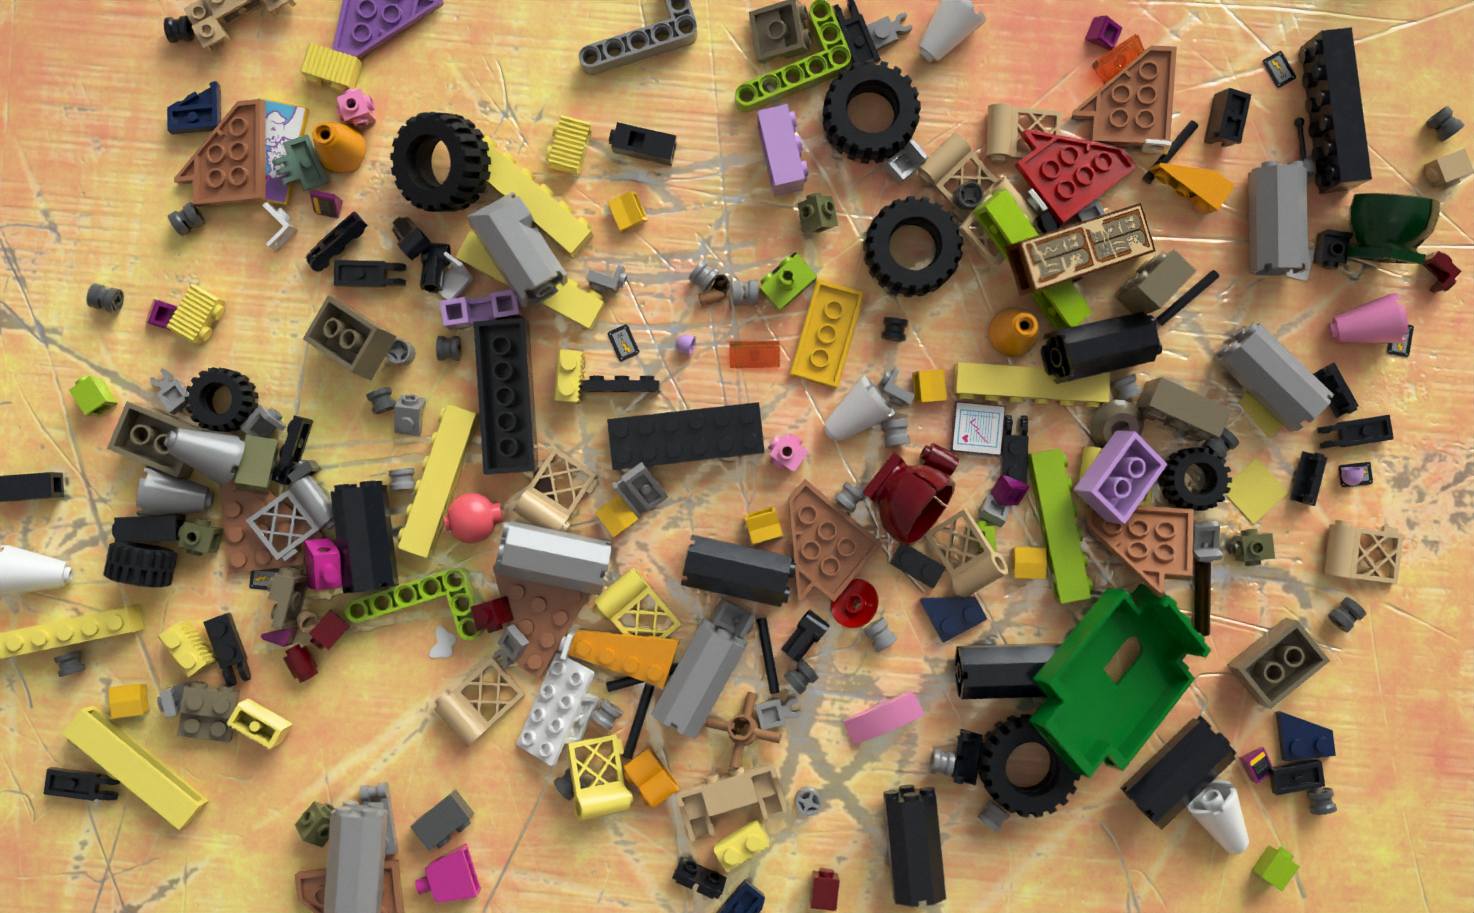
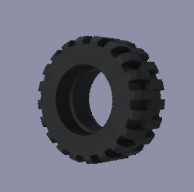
[822,60,921,164]
[390,112,491,212]
[863,196,963,297]
[978,714,1080,818]

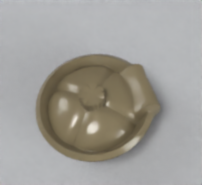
[1090,400,1145,448]

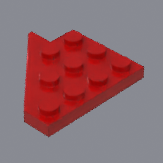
[1014,129,1138,225]

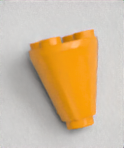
[312,122,366,173]
[989,307,1039,357]

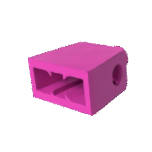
[304,537,342,591]
[415,843,481,903]

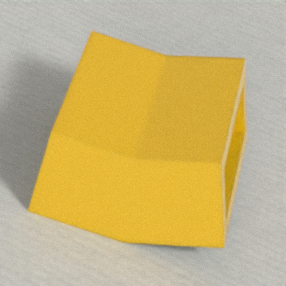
[608,191,648,233]
[912,369,947,404]
[595,495,639,538]
[744,506,783,544]
[1011,547,1047,579]
[108,684,150,719]

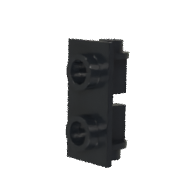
[1313,362,1359,418]
[1290,451,1327,506]
[951,729,983,785]
[672,857,727,900]

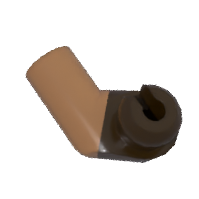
[698,274,730,306]

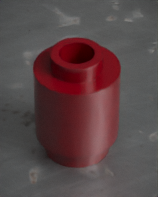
[919,443,959,476]
[283,644,318,683]

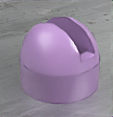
[676,334,696,356]
[1341,467,1364,486]

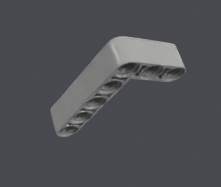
[578,0,698,75]

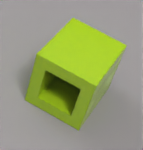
[69,376,118,417]
[1252,845,1300,891]

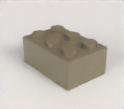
[1116,249,1197,315]
[303,295,397,380]
[1135,377,1233,442]
[107,401,209,478]
[1227,618,1330,709]

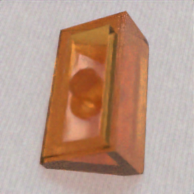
[1092,33,1145,85]
[729,340,780,368]

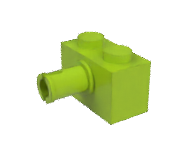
[759,254,817,313]

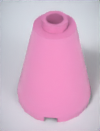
[1328,293,1408,343]

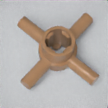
[706,692,781,769]

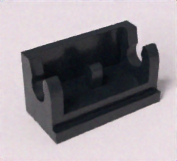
[1204,88,1251,147]

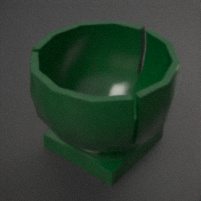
[1346,193,1440,265]

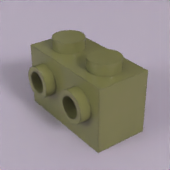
[232,435,279,495]

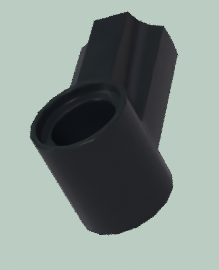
[392,217,432,261]
[420,243,451,293]
[781,609,830,663]

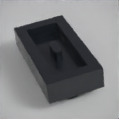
[889,543,946,589]
[1269,759,1325,795]

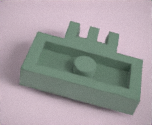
[272,134,329,192]

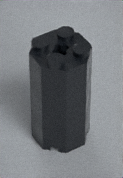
[1040,311,1162,384]
[331,480,399,593]
[681,534,796,607]
[954,643,1062,699]
[1120,716,1237,830]
[883,785,946,907]

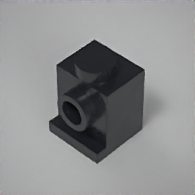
[1313,229,1353,270]

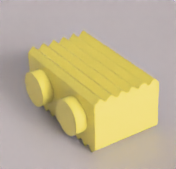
[300,43,363,93]
[546,115,593,176]
[167,284,226,345]
[554,350,586,404]
[158,621,217,678]
[227,699,292,749]
[714,818,770,872]

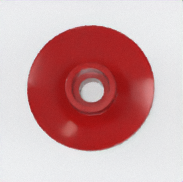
[831,579,879,628]

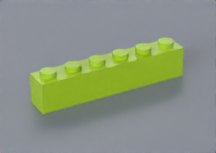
[972,189,1092,330]
[1028,448,1093,604]

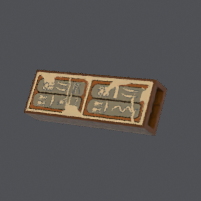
[1005,203,1156,296]

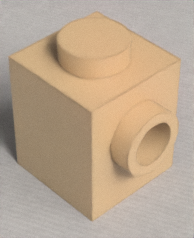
[1424,148,1474,189]

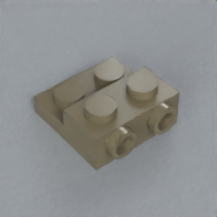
[749,0,813,63]
[267,566,308,629]
[177,681,240,742]

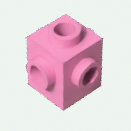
[336,89,376,128]
[768,433,809,473]

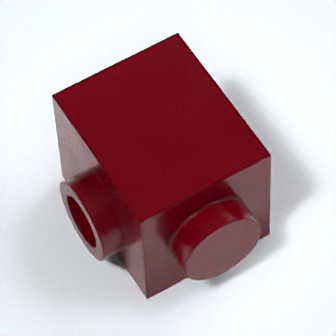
[470,596,514,633]
[309,609,350,650]
[809,868,840,911]

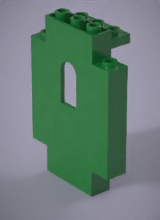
[1029,584,1211,778]

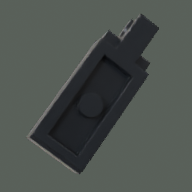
[272,415,313,485]

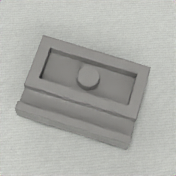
[611,462,668,518]

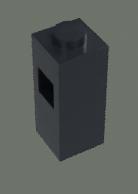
[609,122,677,166]
[0,472,64,502]
[112,515,186,543]

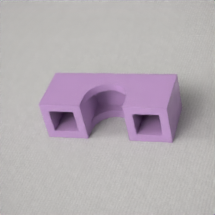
[440,290,524,330]

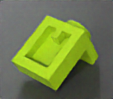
[966,521,997,552]

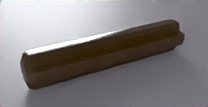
[1195,561,1211,636]

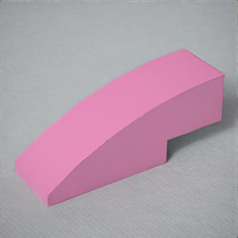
[843,689,925,745]

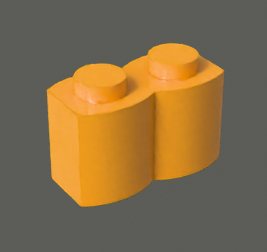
[623,746,679,809]

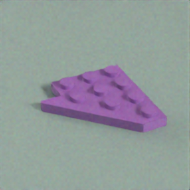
[332,0,444,59]

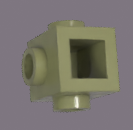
[797,193,838,233]
[178,518,223,556]
[1231,529,1275,566]
[295,801,335,848]

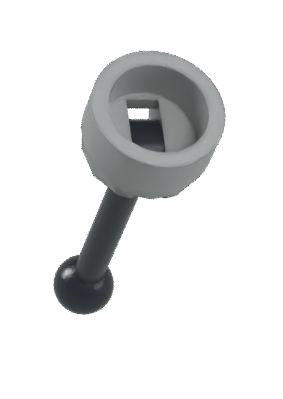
[1294,117,1317,178]

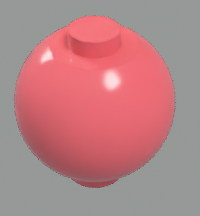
[443,493,503,544]

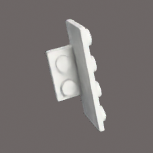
[517,652,600,766]

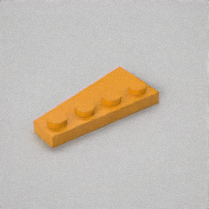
[568,630,680,688]

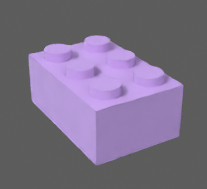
[757,104,808,197]
[1073,431,1167,524]

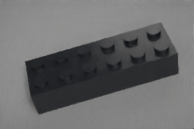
[1299,27,1372,194]
[473,318,539,475]
[607,402,765,470]

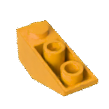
[1149,163,1235,214]

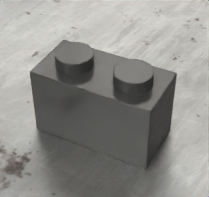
[410,789,474,851]

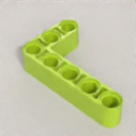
[735,0,851,112]
[345,568,484,640]

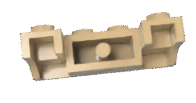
[183,0,296,53]
[675,762,788,842]

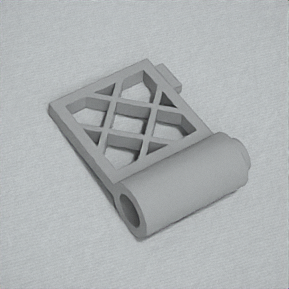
[246,475,335,562]

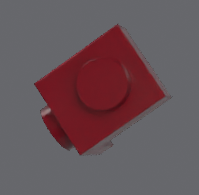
[1423,251,1462,293]

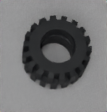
[185,367,259,432]
[1159,447,1232,511]
[103,542,178,588]

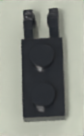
[832,0,880,66]
[305,211,368,272]
[334,260,406,287]
[1317,414,1394,449]
[1000,415,1029,484]
[203,612,252,687]
[44,767,120,801]

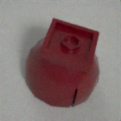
[862,452,955,546]

